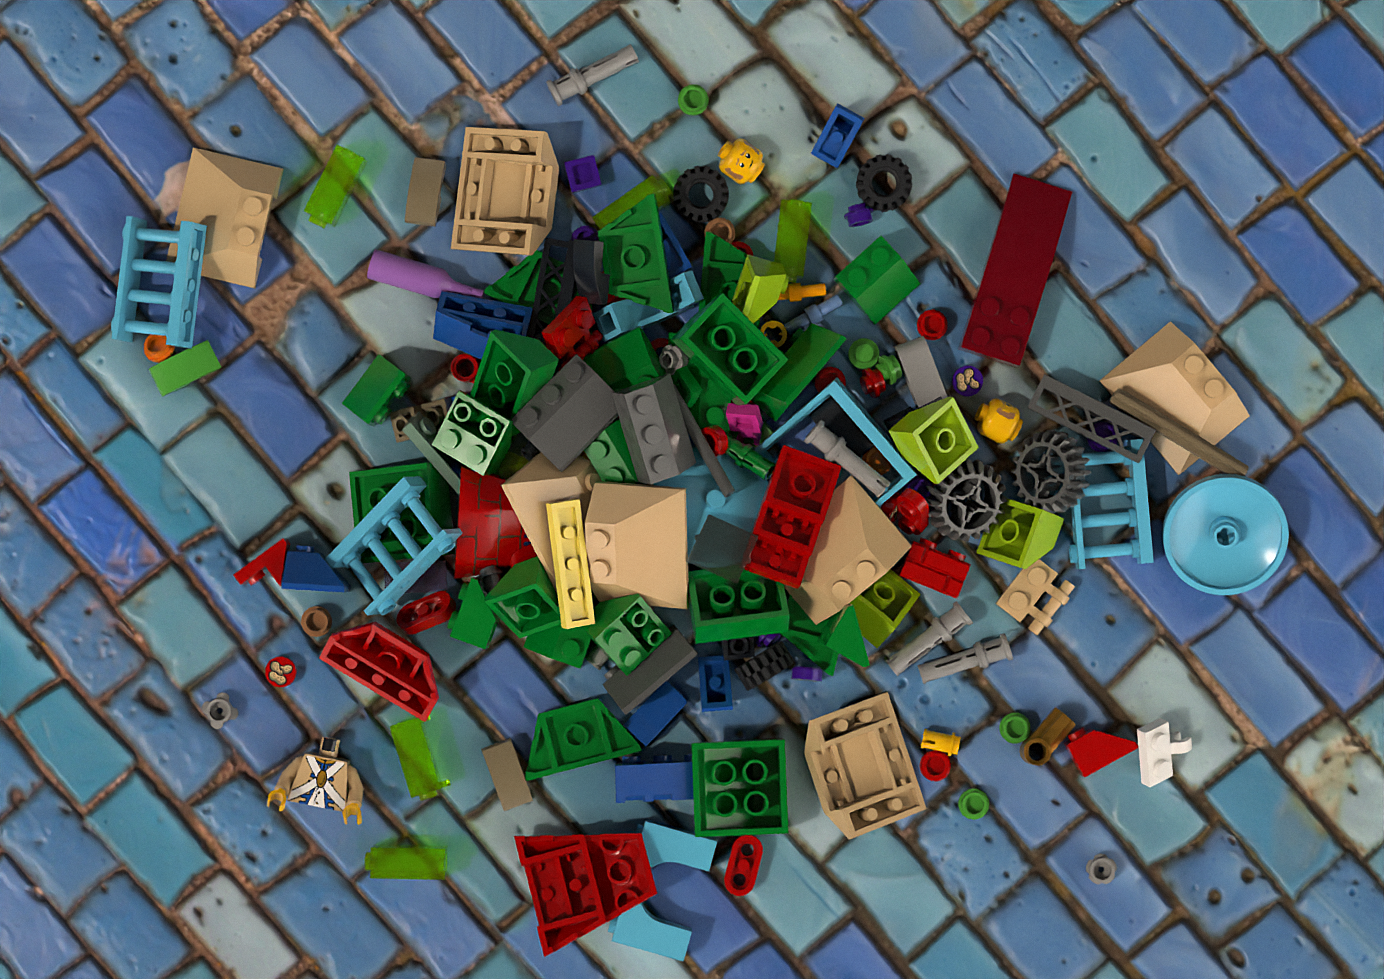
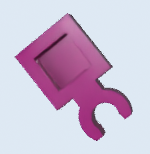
[726,403,763,445]

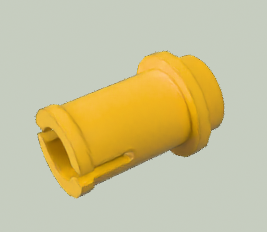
[921,729,961,756]

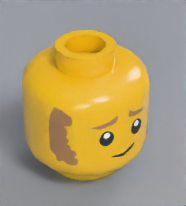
[717,138,765,184]
[974,398,1023,444]

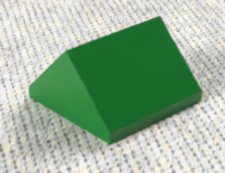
[817,603,870,667]

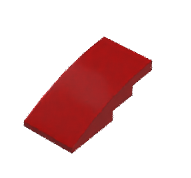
[739,445,842,589]

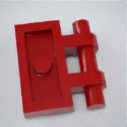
[541,296,603,371]

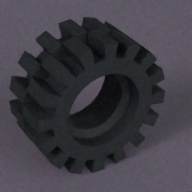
[856,154,912,212]
[673,166,729,224]
[735,641,795,691]

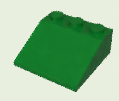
[349,462,455,564]
[691,738,789,837]

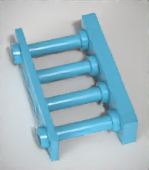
[111,216,207,349]
[1069,439,1154,569]
[325,476,463,616]

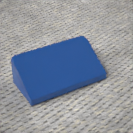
[624,681,688,746]

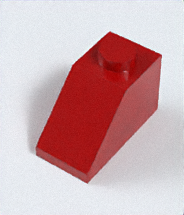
[1063,727,1138,778]

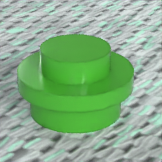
[678,84,709,116]
[848,338,879,369]
[875,355,902,385]
[999,712,1030,744]
[958,788,989,820]

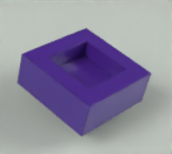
[564,155,602,193]

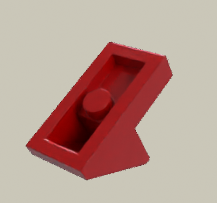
[233,538,290,586]

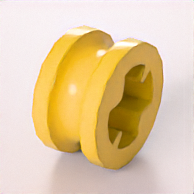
[760,321,787,348]

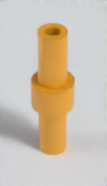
[778,283,826,302]

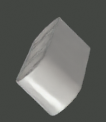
[894,336,947,408]

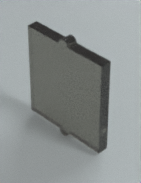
[687,514,759,584]

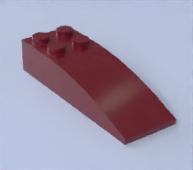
[958,173,1072,368]

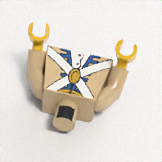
[267,737,364,825]

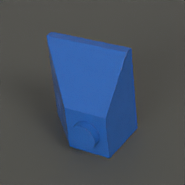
[281,545,351,592]

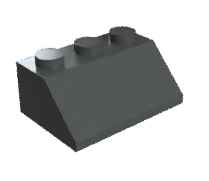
[511,354,618,472]
[612,373,696,485]
[603,624,698,715]

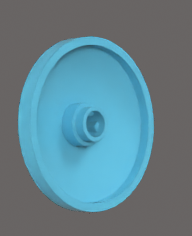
[653,448,768,568]
[1162,474,1289,595]

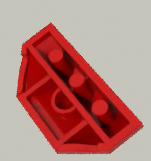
[319,621,439,722]

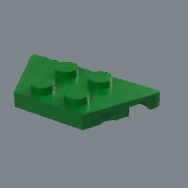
[598,193,675,313]
[699,231,760,328]
[483,250,593,334]
[781,595,839,676]
[525,698,642,781]

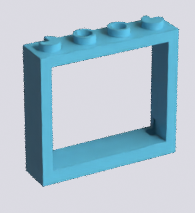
[755,378,918,506]

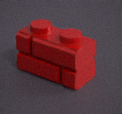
[898,538,971,599]

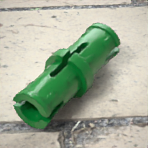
[725,431,775,481]

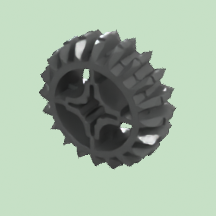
[1010,430,1092,514]
[925,458,1007,542]

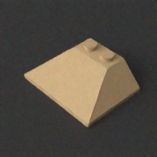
[451,127,559,256]
[166,147,284,289]
[1099,321,1250,475]
[501,452,602,593]
[784,475,912,625]
[585,481,689,609]
[804,692,927,839]

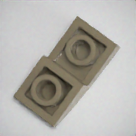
[405,157,446,227]
[390,397,452,443]
[481,738,533,811]

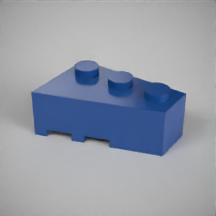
[433,291,533,360]
[615,754,693,803]

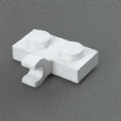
[1137,718,1192,787]

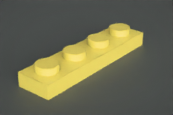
[546,499,595,629]

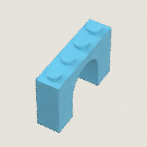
[608,819,717,961]

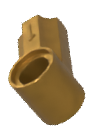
[1019,707,1076,766]

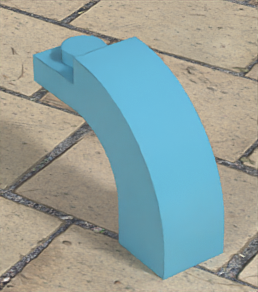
[593,270,704,342]

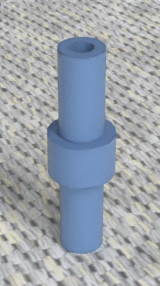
[784,294,843,335]

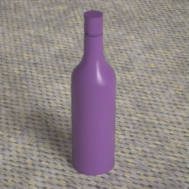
[367,249,484,298]

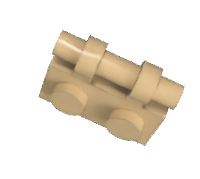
[995,559,1075,636]

